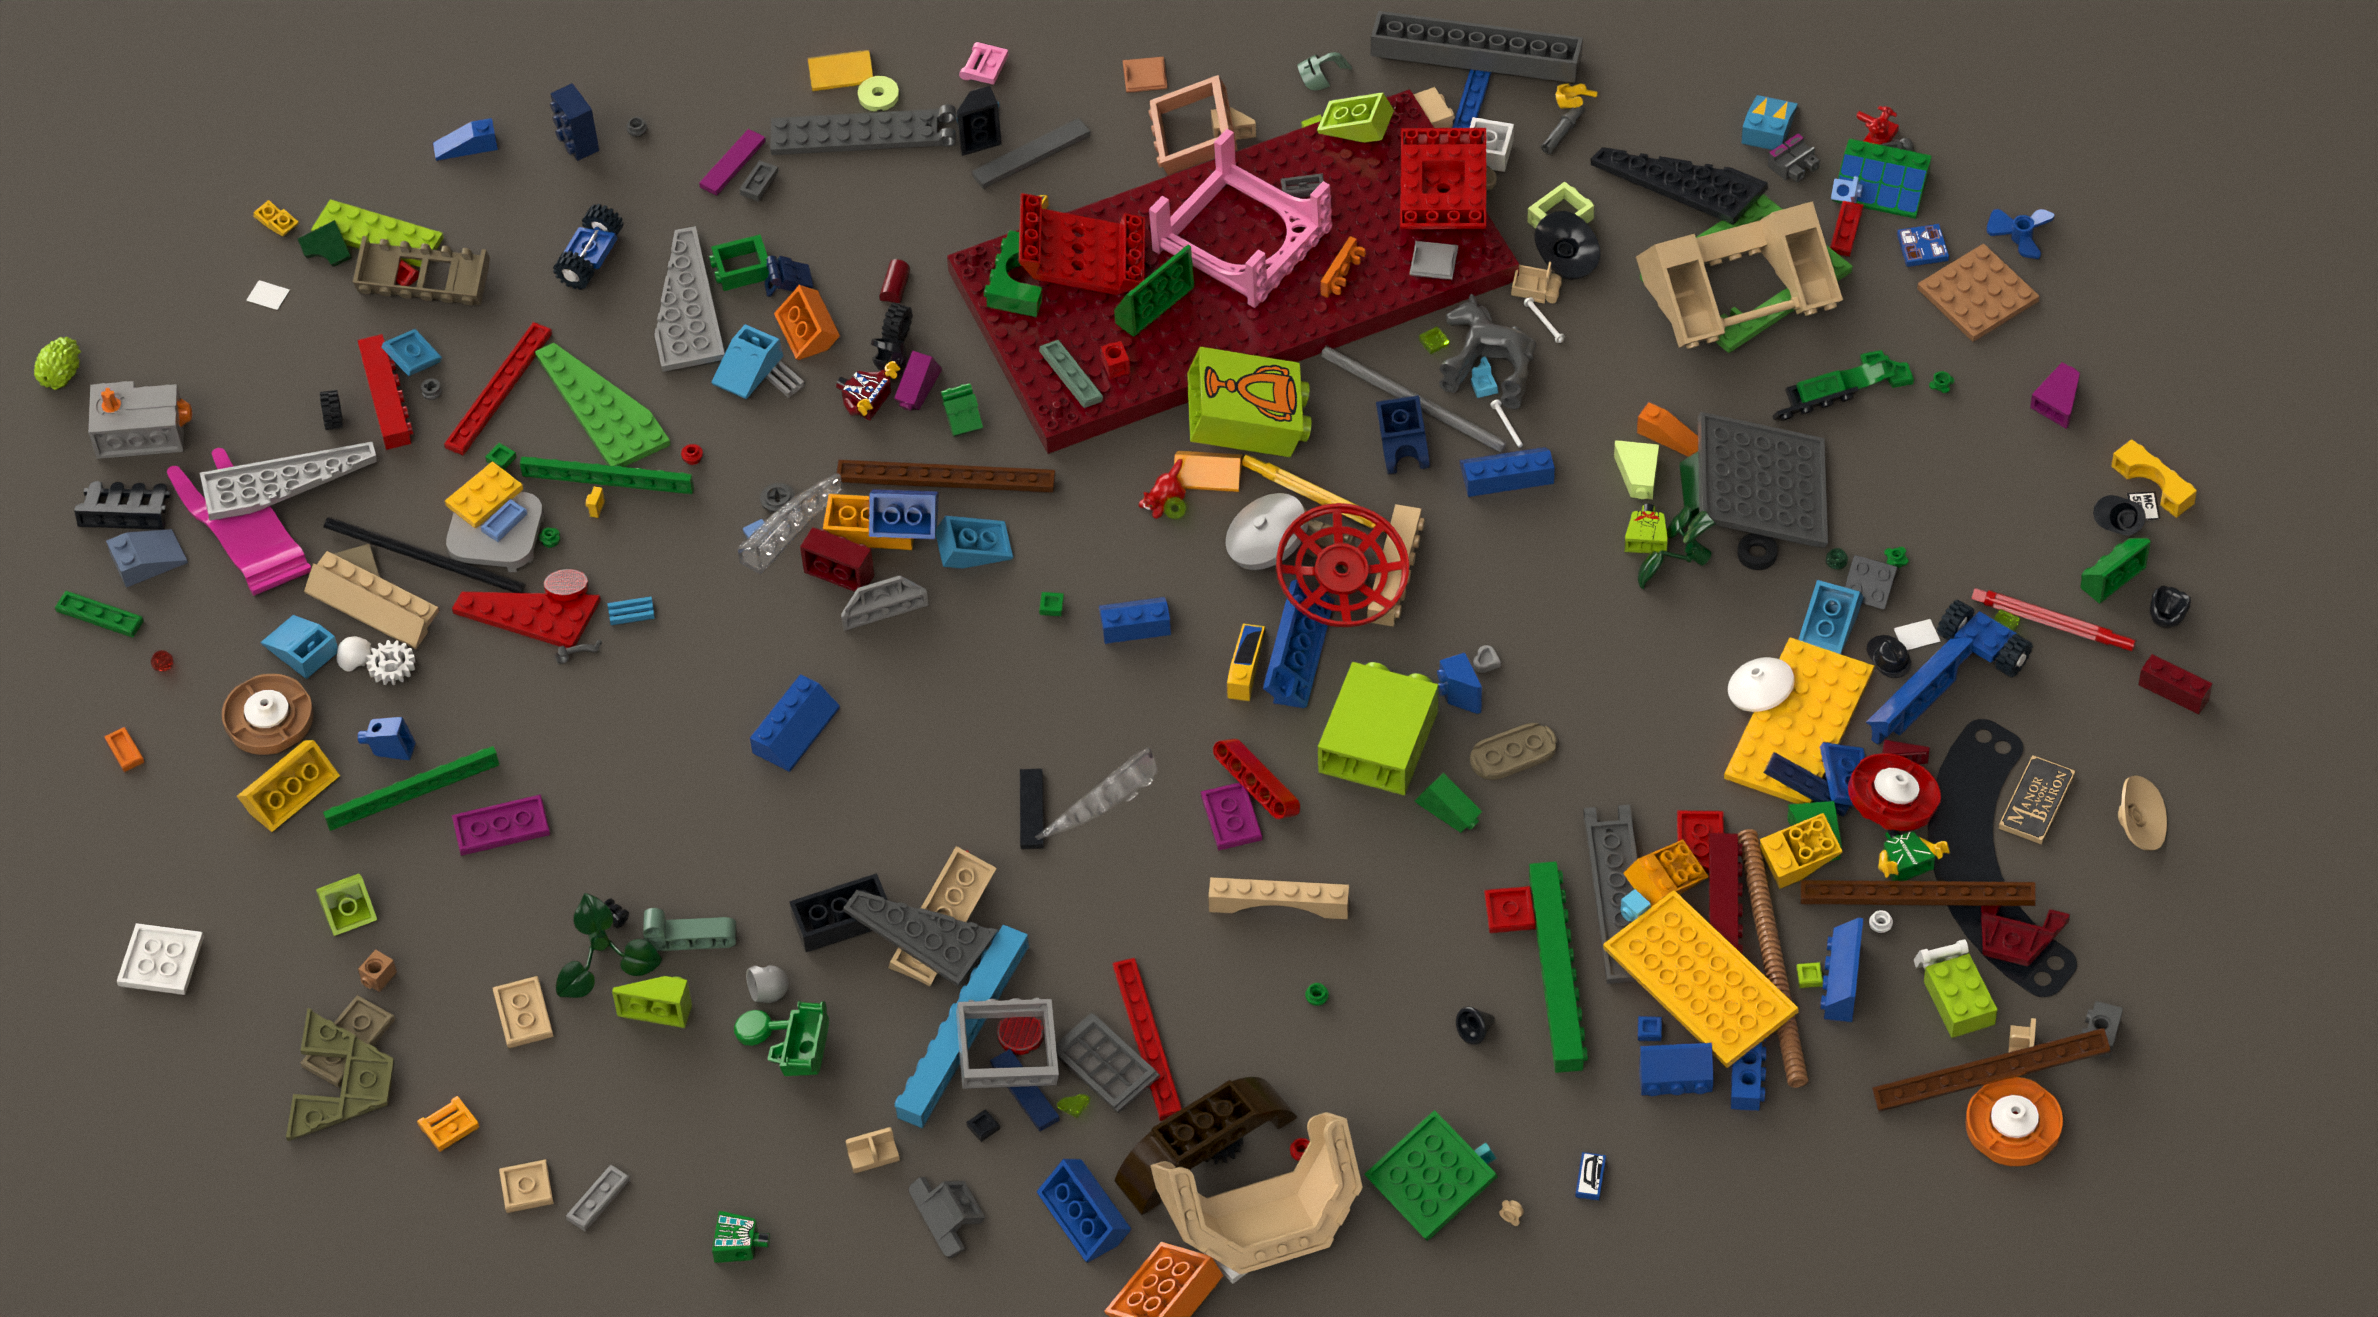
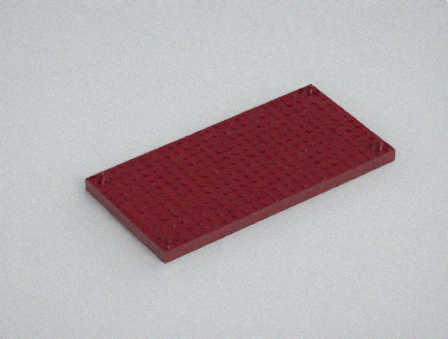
[947,89,1519,454]

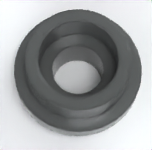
[626,117,647,136]

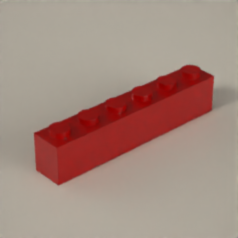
[357,334,413,450]

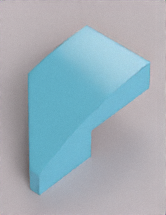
[1471,356,1498,398]

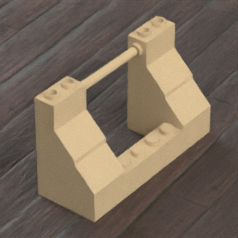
[1636,201,1843,349]

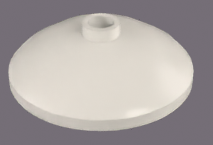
[1728,657,1795,712]

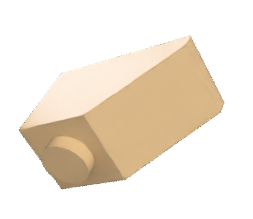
[1211,107,1256,140]

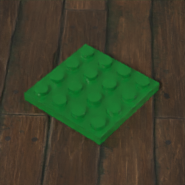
[1364,1110,1498,1242]

